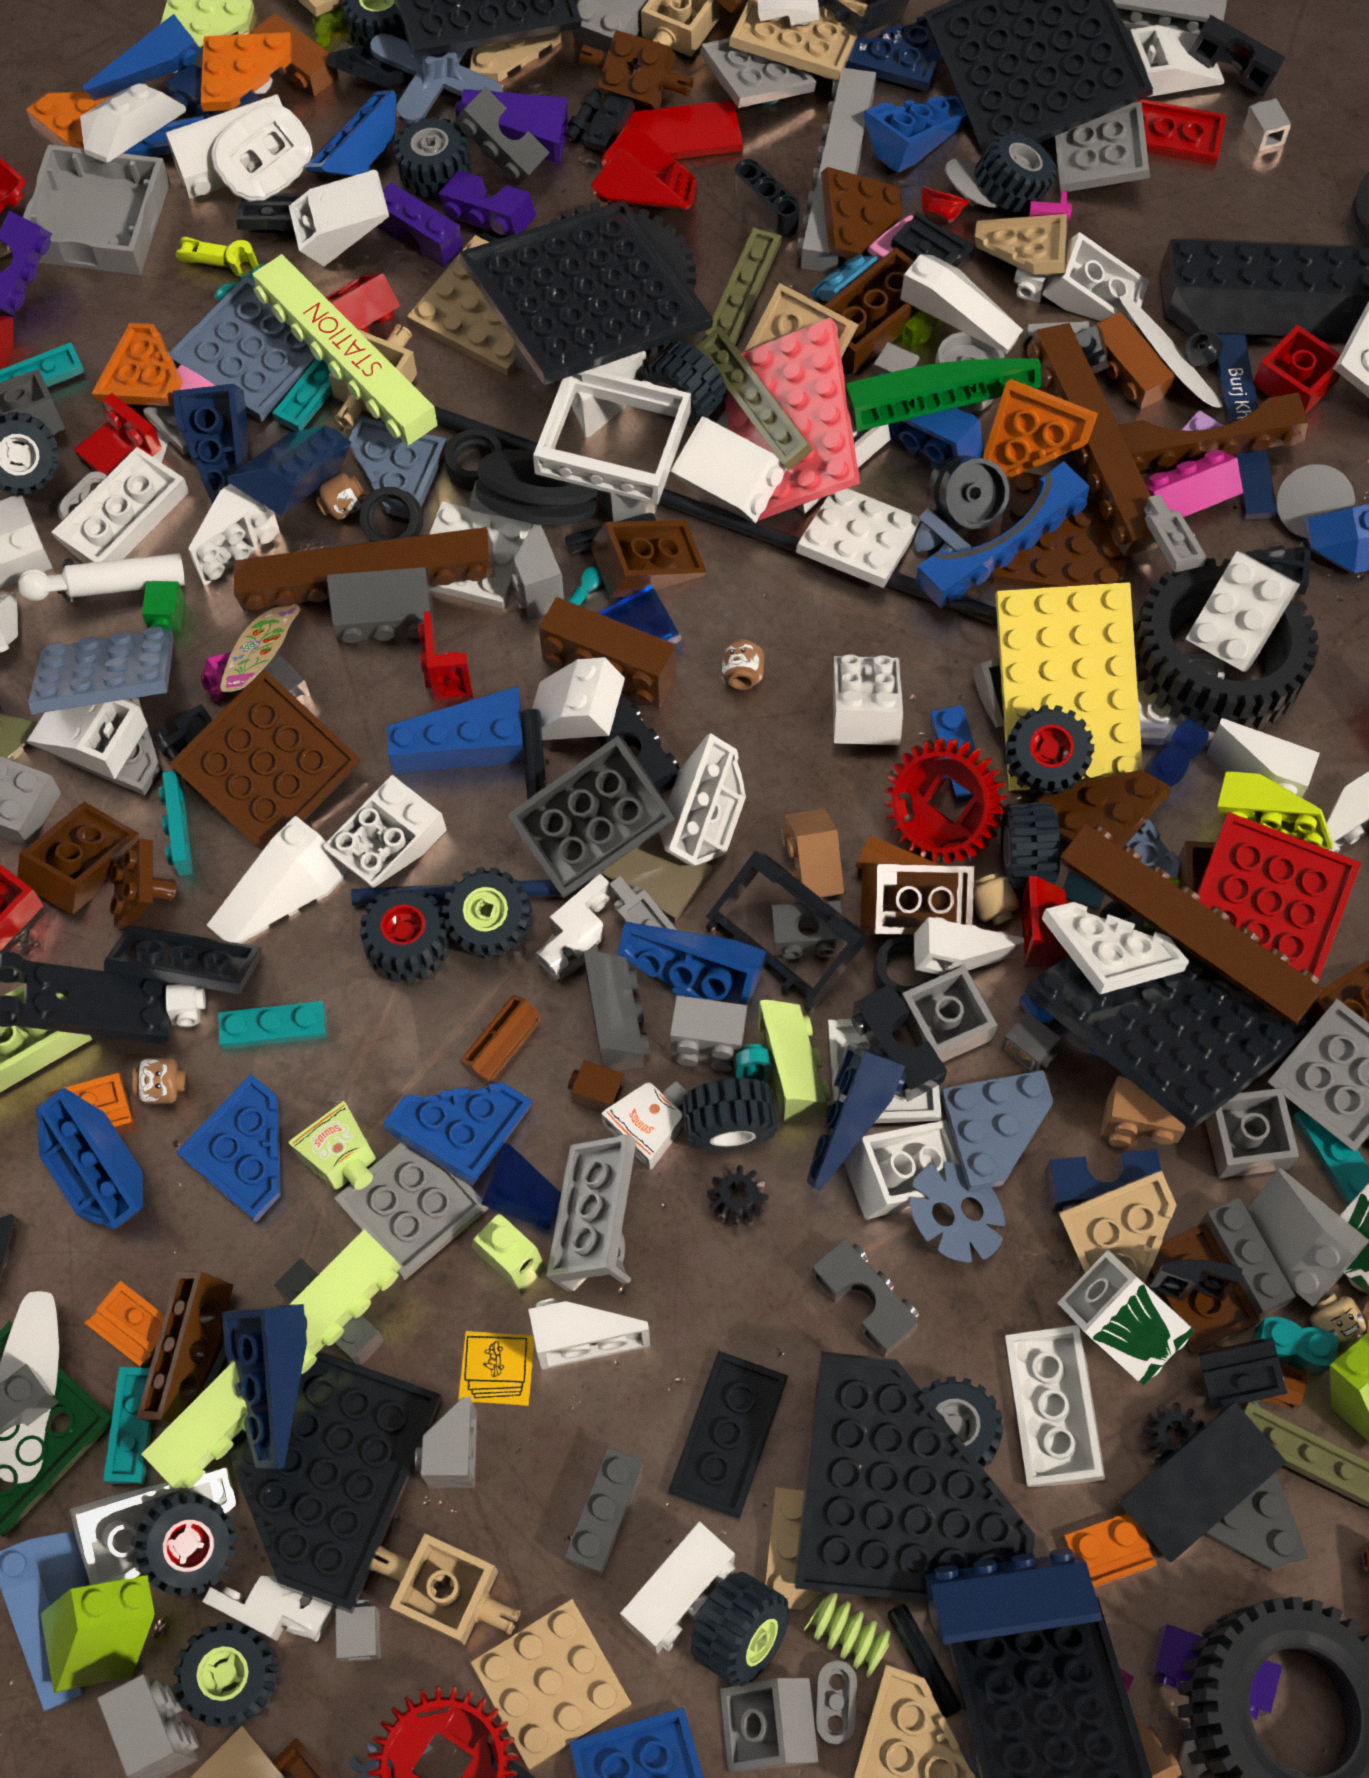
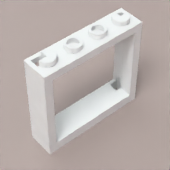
[533,369,691,505]

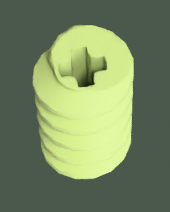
[803,1593,890,1678]

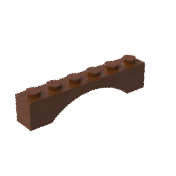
[1118,393,1309,472]

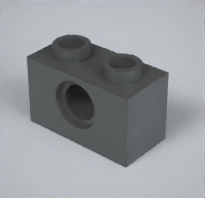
[771,901,844,959]

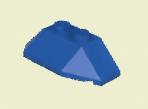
[305,90,396,177]
[1304,504,1369,574]
[36,1088,143,1230]

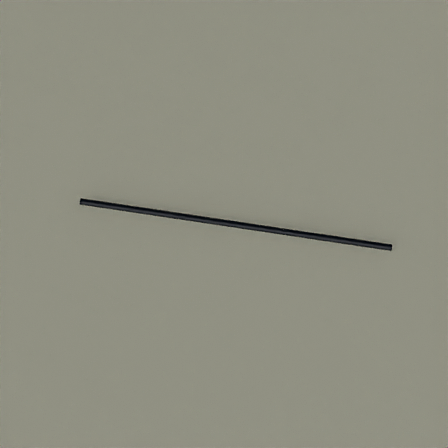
[433,405,997,625]

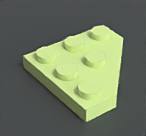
[160,0,254,51]

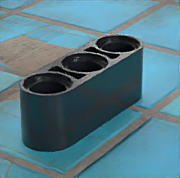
[734,159,800,236]

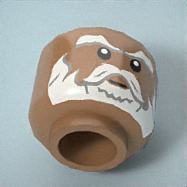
[316,473,366,520]
[721,639,765,690]
[132,1058,186,1104]

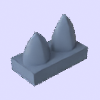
[914,508,972,553]

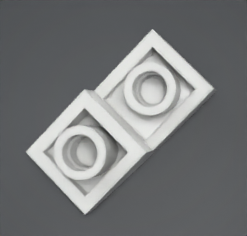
[758,0,819,26]

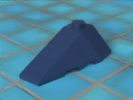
[172,383,248,504]
[806,1041,906,1190]
[222,1304,307,1469]

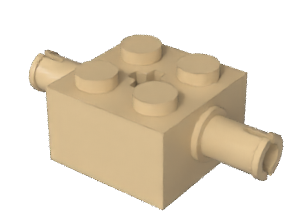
[641,0,719,57]
[328,324,417,429]
[371,1533,521,1646]

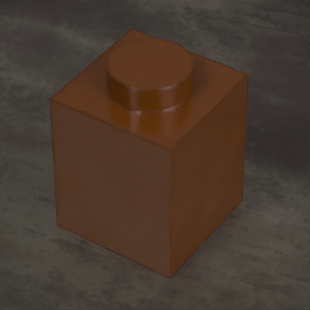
[568,1060,625,1113]

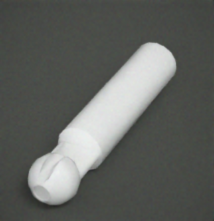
[18,553,185,602]

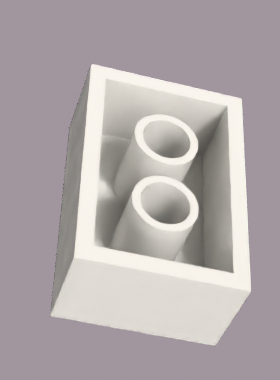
[1186,551,1300,672]
[620,1521,735,1654]

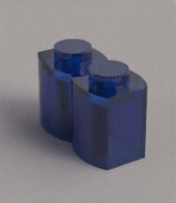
[1144,718,1209,787]

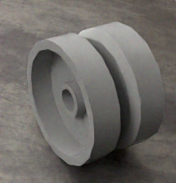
[935,332,1005,413]

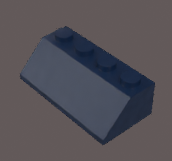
[227,425,352,516]
[924,1548,1102,1644]

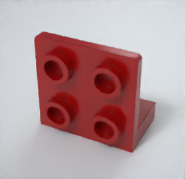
[74,393,162,476]
[418,611,473,700]

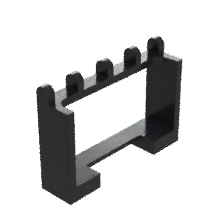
[818,0,909,36]
[706,851,870,1013]

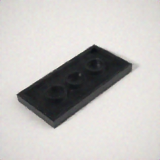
[104,925,261,994]
[668,1350,789,1521]
[1118,1401,1287,1563]

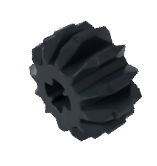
[707,1165,769,1228]
[1141,1402,1205,1464]

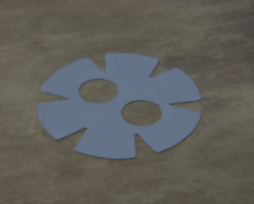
[910,1162,1005,1263]

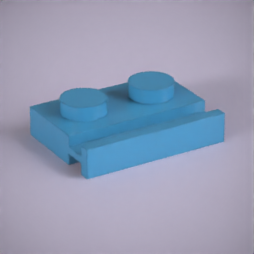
[810,254,878,301]

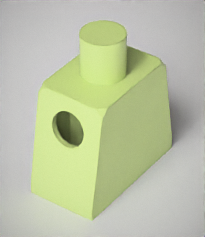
[471,1214,546,1294]

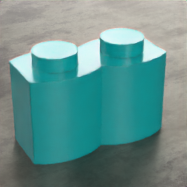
[1253,1317,1339,1375]

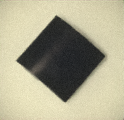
[1149,1260,1243,1302]

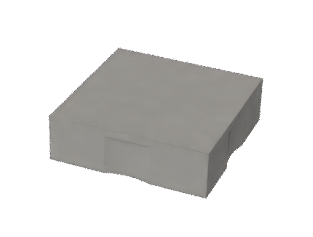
[23,144,170,275]

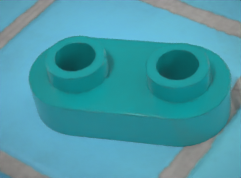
[734,1044,772,1082]

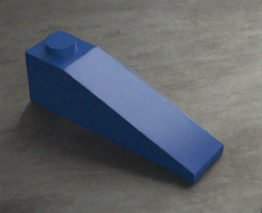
[82,14,202,101]

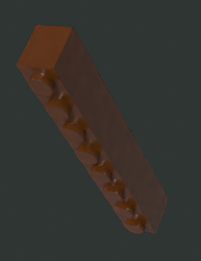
[1027,323,1159,557]
[234,527,495,610]
[1061,824,1323,1028]

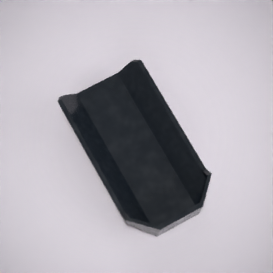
[1160,238,1369,339]

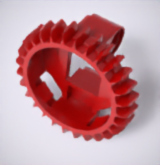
[883,737,1007,863]
[367,1686,518,1778]

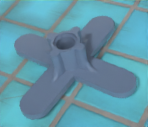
[370,34,503,124]

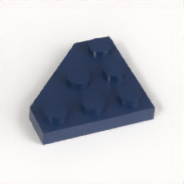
[846,15,941,91]

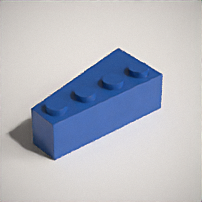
[879,373,984,468]
[387,686,524,774]

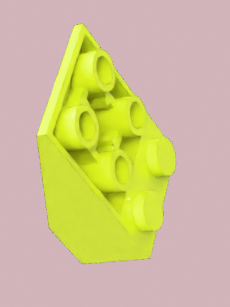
[1217,771,1333,849]

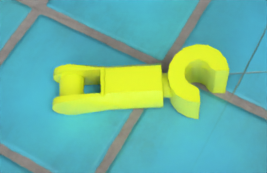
[175,237,259,277]

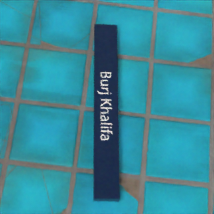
[1216,333,1278,520]

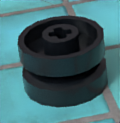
[927,455,1010,529]

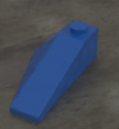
[863,95,968,173]
[617,922,766,1011]

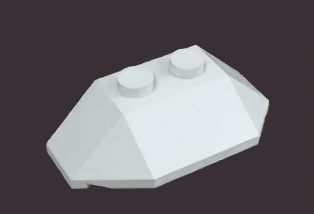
[80,83,186,163]
[659,733,746,867]

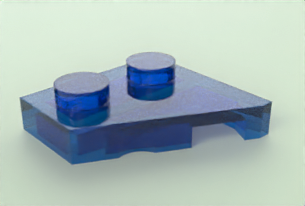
[598,584,682,644]
[481,1143,561,1230]

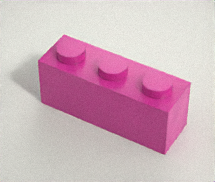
[1144,450,1243,517]

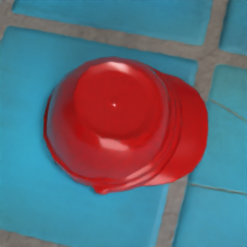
[920,186,968,225]

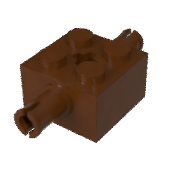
[579,30,693,110]

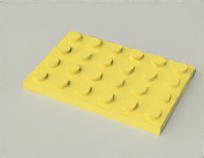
[995,582,1143,791]

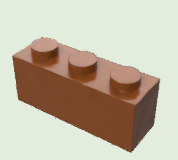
[250,13,338,97]
[1097,312,1176,410]

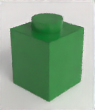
[142,581,185,631]

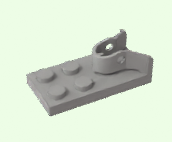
[546,1134,636,1292]

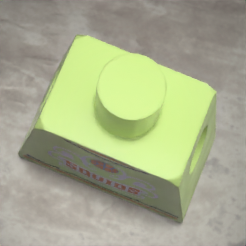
[288,1101,376,1190]

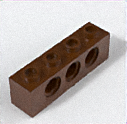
[136,1271,234,1428]

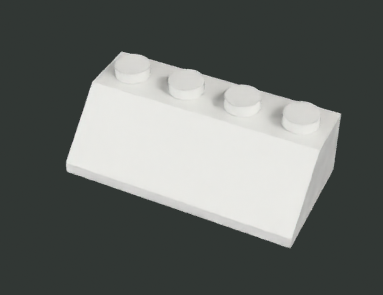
[166,94,285,199]

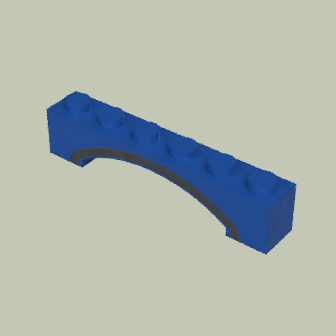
[916,462,1090,609]

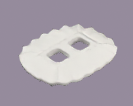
[211,103,313,202]

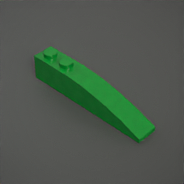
[846,358,1041,432]

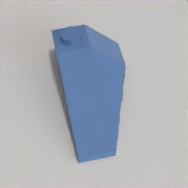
[0,1531,88,1711]

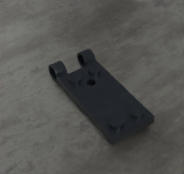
[0,952,169,1045]

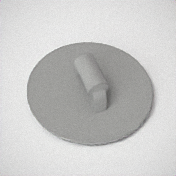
[945,158,1001,207]
[1277,464,1355,539]

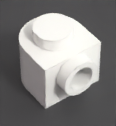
[1014,268,1048,303]
[166,984,206,1027]

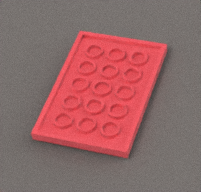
[725,318,860,521]

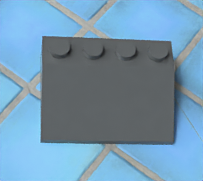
[507,736,676,898]

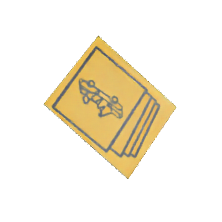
[458,1331,535,1406]

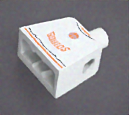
[602,1081,687,1170]

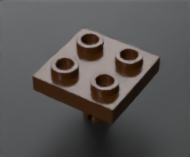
[110,838,177,929]

